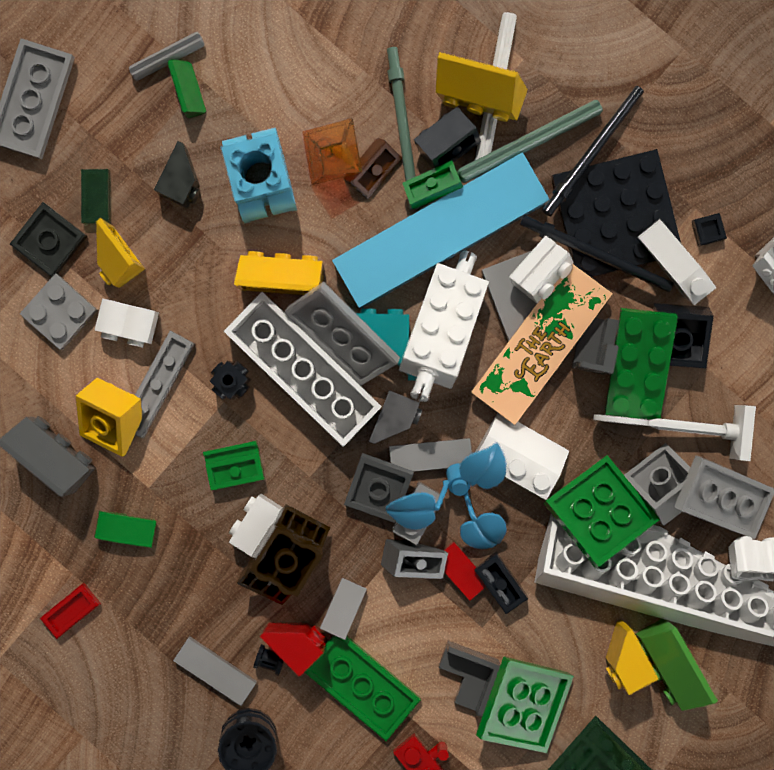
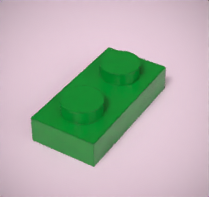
[402,161,463,209]

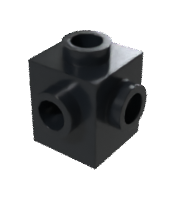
[210,361,252,400]

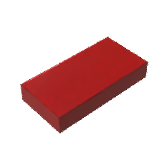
[444,541,486,601]
[40,583,101,639]

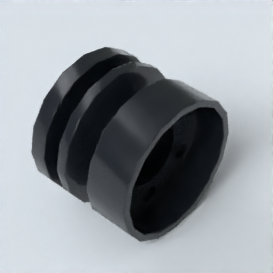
[218,708,277,770]

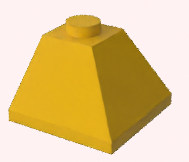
[96,218,145,288]

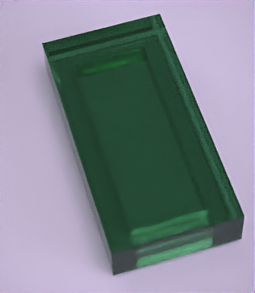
[81,169,110,225]

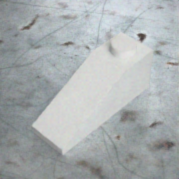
[638,219,717,305]

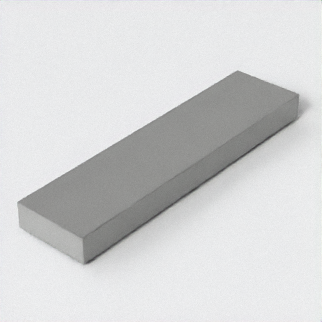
[135,331,195,439]

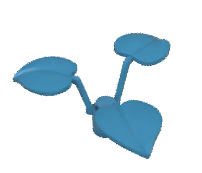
[386,442,507,549]

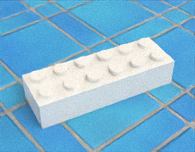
[224,292,382,447]

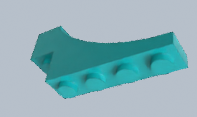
[356,308,417,381]

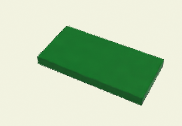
[304,635,421,741]

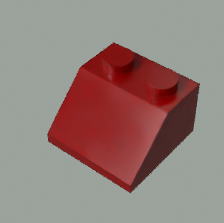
[260,622,326,677]

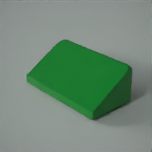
[167,59,206,119]

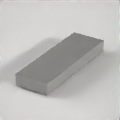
[389,438,472,471]
[173,637,257,706]

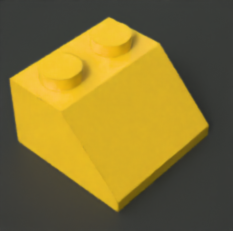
[75,378,142,457]
[605,619,658,695]

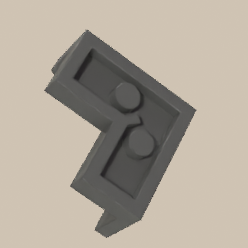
[572,318,619,375]
[438,640,501,718]

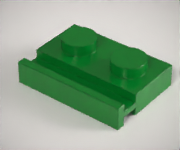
[203,441,265,491]

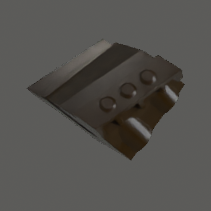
[236,504,331,605]

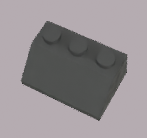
[0,416,96,497]

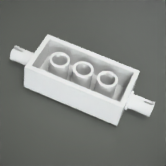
[399,251,489,402]

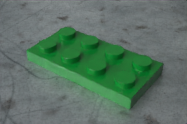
[605,308,678,420]

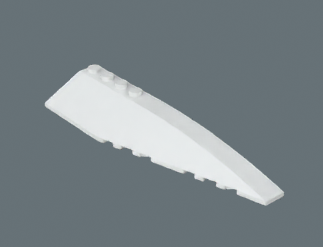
[534,514,774,646]

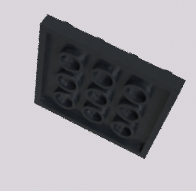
[551,149,681,277]

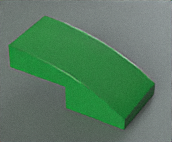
[94,511,156,548]

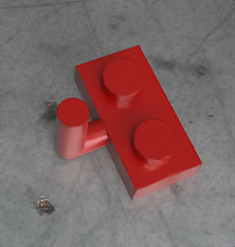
[393,733,449,770]

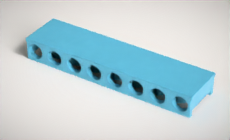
[332,152,550,309]

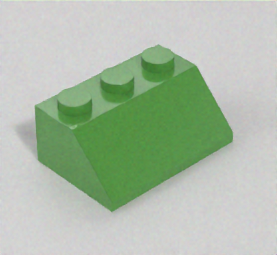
[635,619,718,711]

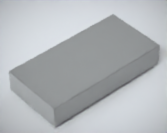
[320,578,367,640]

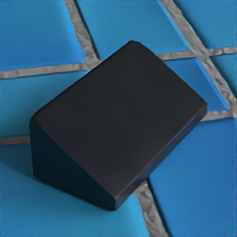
[474,551,528,614]

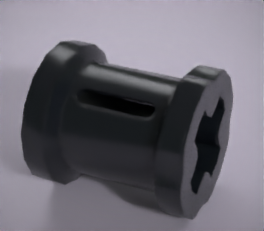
[253,644,284,676]

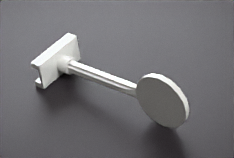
[593,405,756,461]

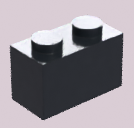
[413,107,481,169]

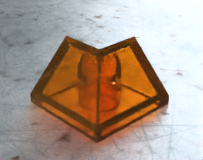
[302,118,362,185]

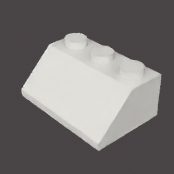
[475,413,569,500]

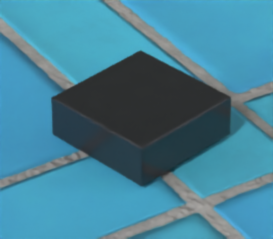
[692,213,727,247]

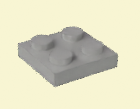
[20,273,98,350]

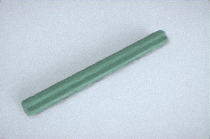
[458,100,603,183]

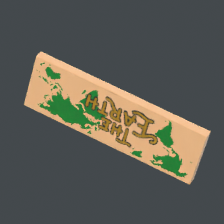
[471,264,613,425]

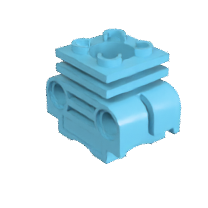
[221,127,297,224]

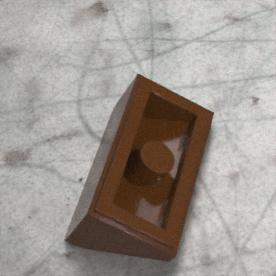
[344,138,402,199]

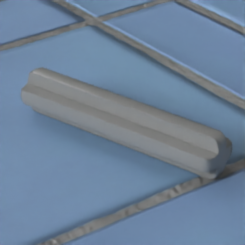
[129,32,205,81]

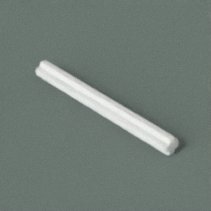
[475,12,517,160]

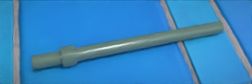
[387,47,420,210]

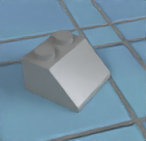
[624,443,691,526]

